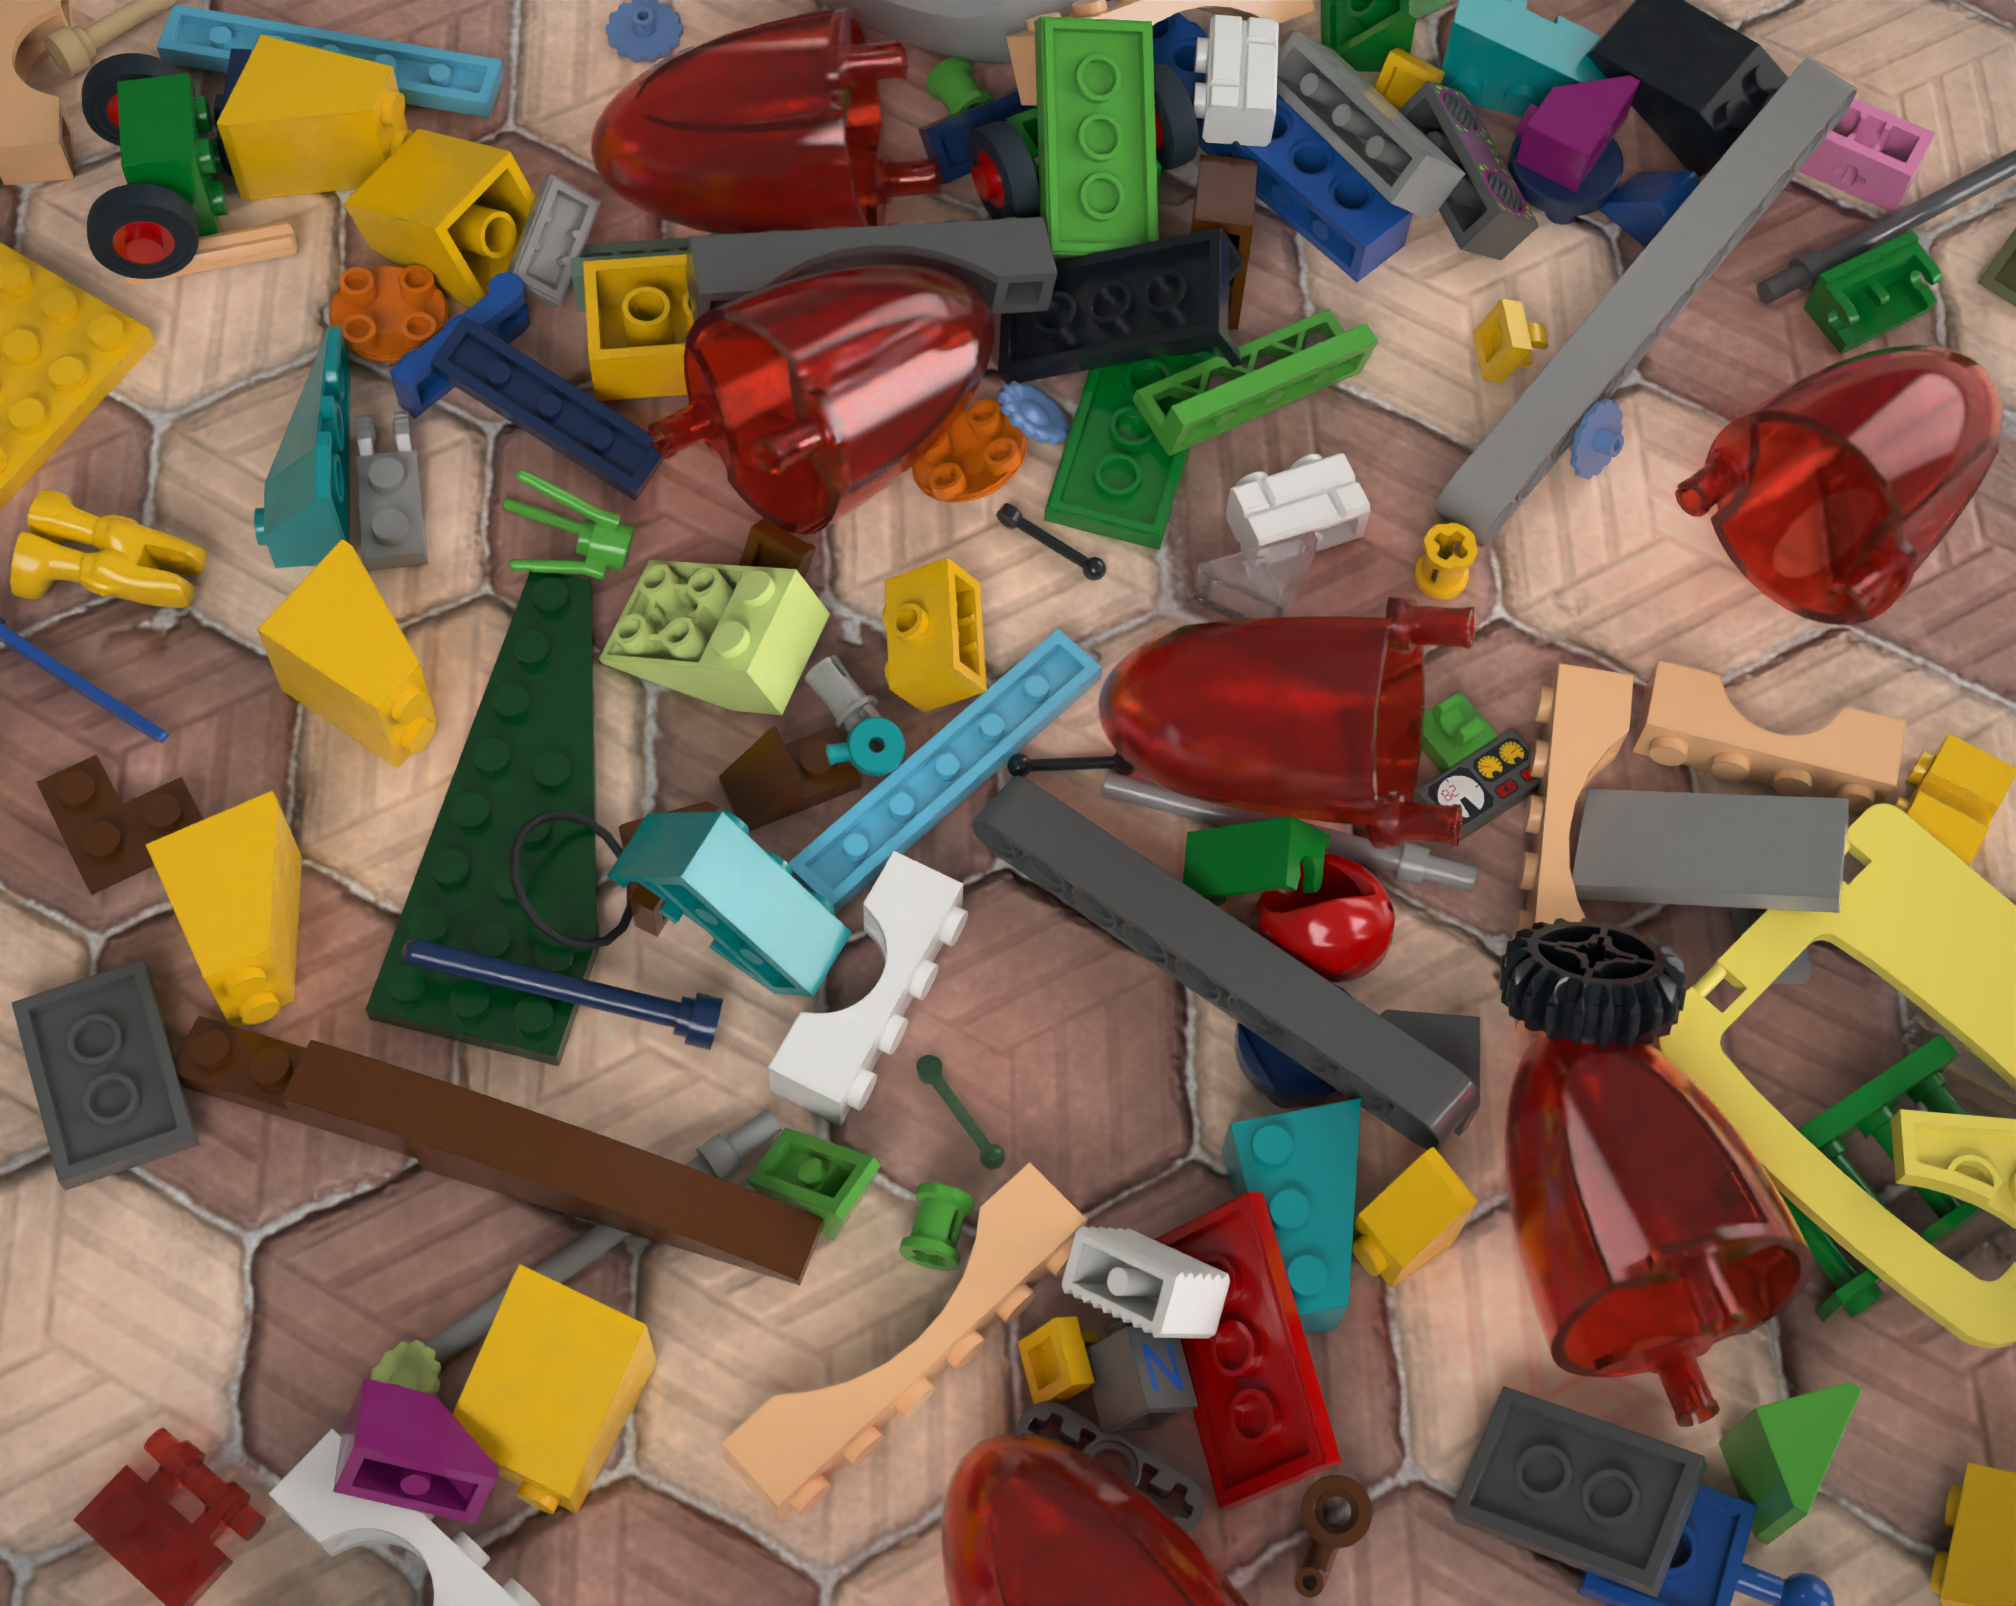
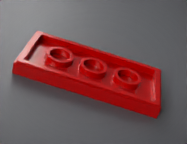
[1153,1191,1342,1509]

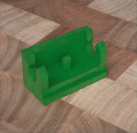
[1803,230,1943,354]
[1183,816,1330,906]

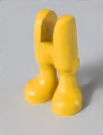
[10,489,207,608]

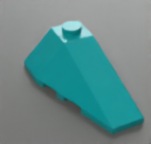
[254,326,350,568]

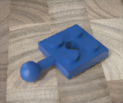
[1576,1484,1834,1606]

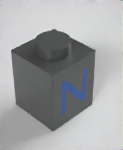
[1086,1321,1198,1432]

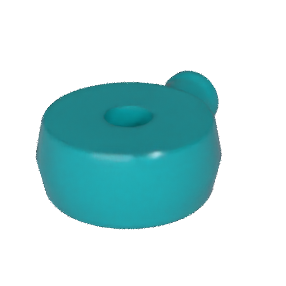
[825,717,906,777]

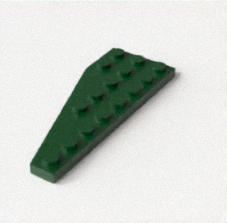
[365,572,599,1066]

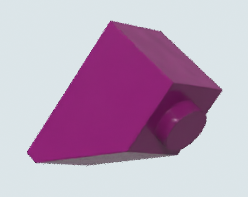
[1515,75,1640,192]
[333,1378,499,1524]

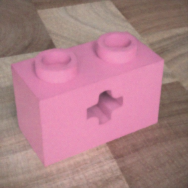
[1799,98,1935,213]

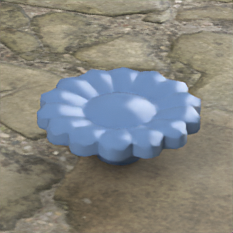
[605,0,683,63]
[997,381,1071,446]
[1570,397,1624,479]

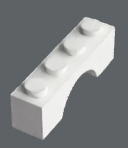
[768,851,968,1126]
[269,1429,541,1606]

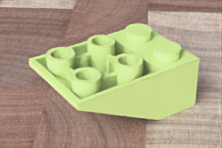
[599,560,830,715]

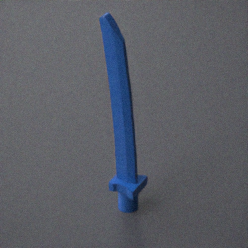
[0,617,169,743]

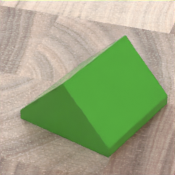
[1718,1382,1862,1545]

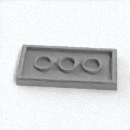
[1572,789,1849,913]

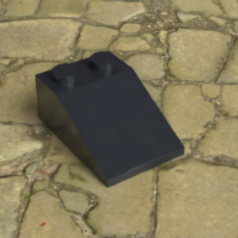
[1586,0,1788,178]

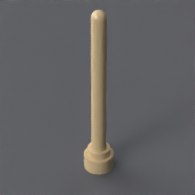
[44,0,182,77]

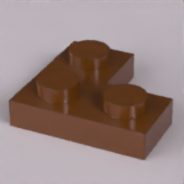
[36,754,204,895]

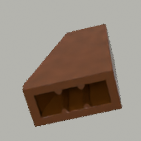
[1191,154,1257,330]

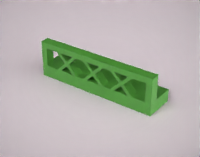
[1132,309,1378,456]

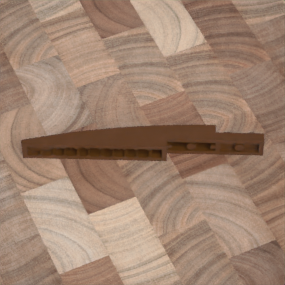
[174,1016,825,1285]

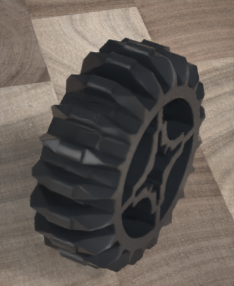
[1499,917,1686,1050]

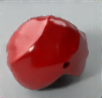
[1255,854,1395,983]

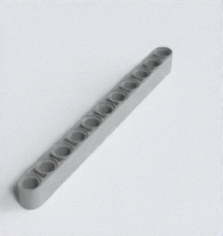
[1434,58,1858,544]

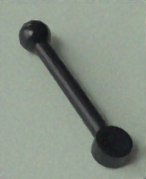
[996,503,1106,581]
[1007,748,1138,777]

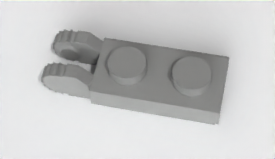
[355,411,428,571]

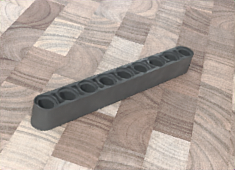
[971,776,1480,1151]

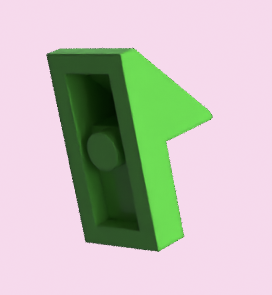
[746,1127,881,1241]

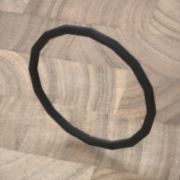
[509,810,633,950]

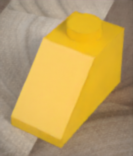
[1352,1146,1478,1289]

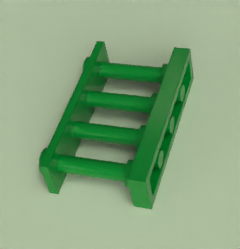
[1721,1033,1985,1322]

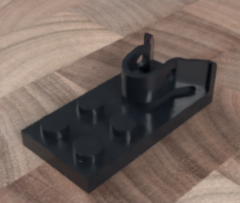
[998,227,1242,385]

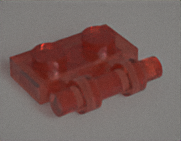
[74,1427,266,1606]

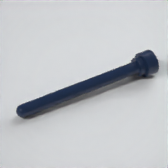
[402,939,723,1050]

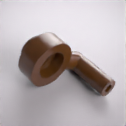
[1295,1475,1373,1598]

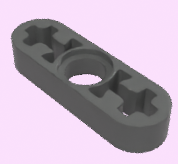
[1015,1402,1205,1543]

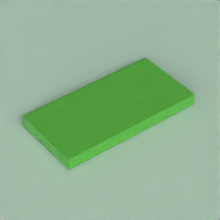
[1034,16,1159,258]

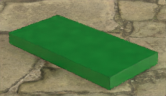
[1044,351,1216,550]

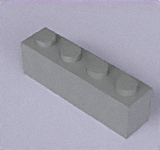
[1277,30,1465,220]

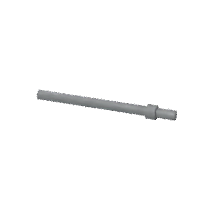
[1102,771,1478,892]
[424,1109,782,1365]

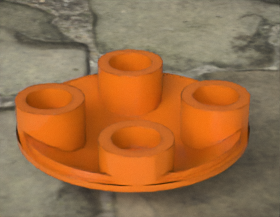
[329,265,449,362]
[912,400,1027,503]

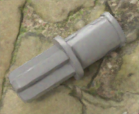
[805,655,906,755]

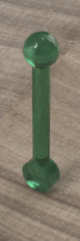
[916,1055,1006,1170]

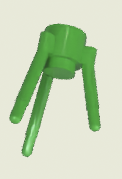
[502,469,635,580]

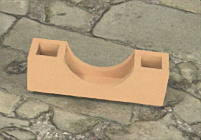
[0,0,74,186]
[1632,660,1906,813]

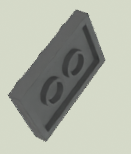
[11,959,200,1191]
[1451,1386,1708,1598]

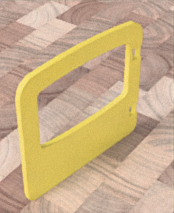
[1654,803,2016,1349]

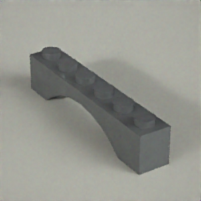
[686,217,1057,333]

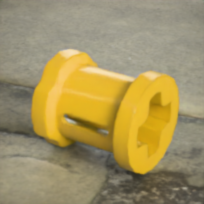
[1414,523,1478,600]

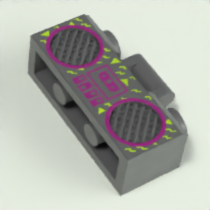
[1398,81,1538,261]

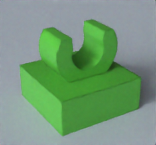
[1407,690,1498,774]

